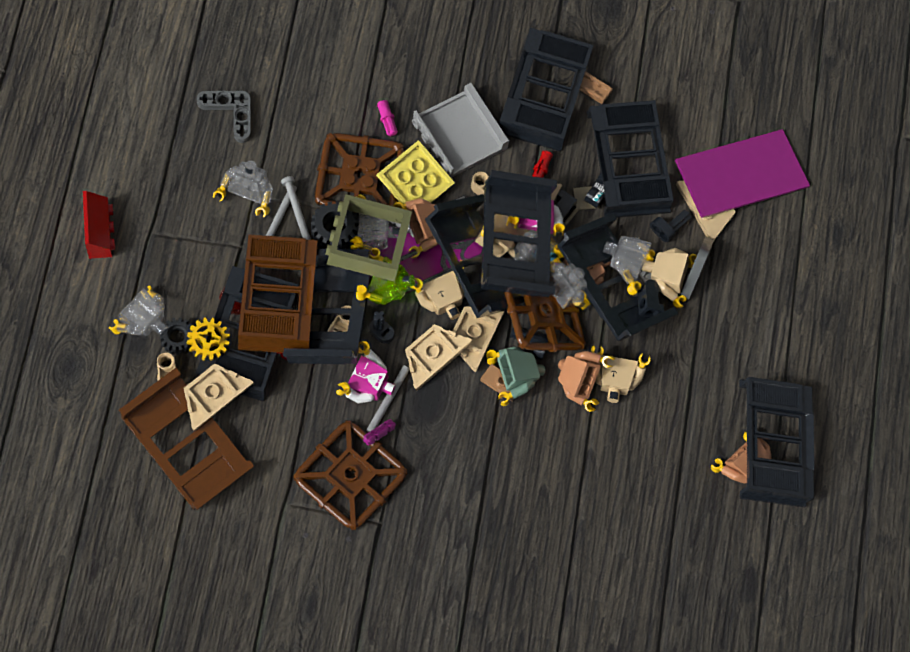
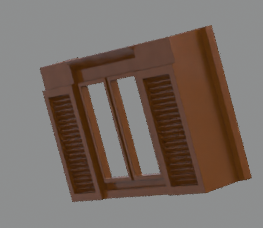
[238,234,317,353]
[119,368,254,510]

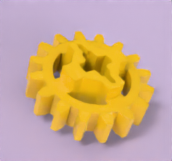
[187,318,230,361]

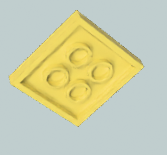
[376,140,455,210]

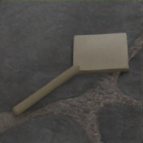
[557,186,600,234]

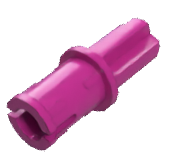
[377,100,398,137]

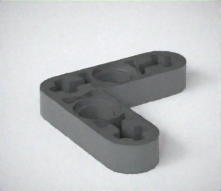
[197,91,251,143]
[680,236,714,300]

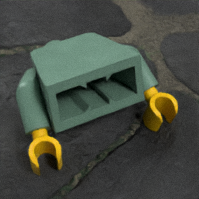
[486,346,545,406]

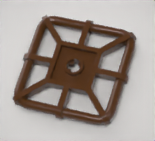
[315,133,404,213]
[504,273,586,352]
[293,420,408,530]

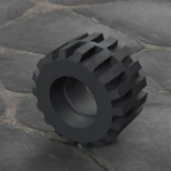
[311,201,359,249]

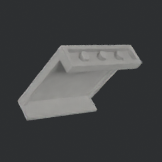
[412,83,509,178]

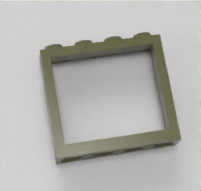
[325,194,412,282]

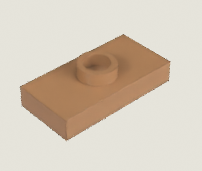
[580,71,613,104]
[480,364,514,401]

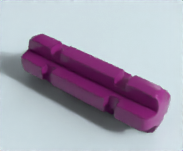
[363,419,396,445]

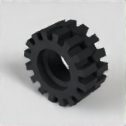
[160,317,192,355]

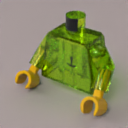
[356,248,415,305]

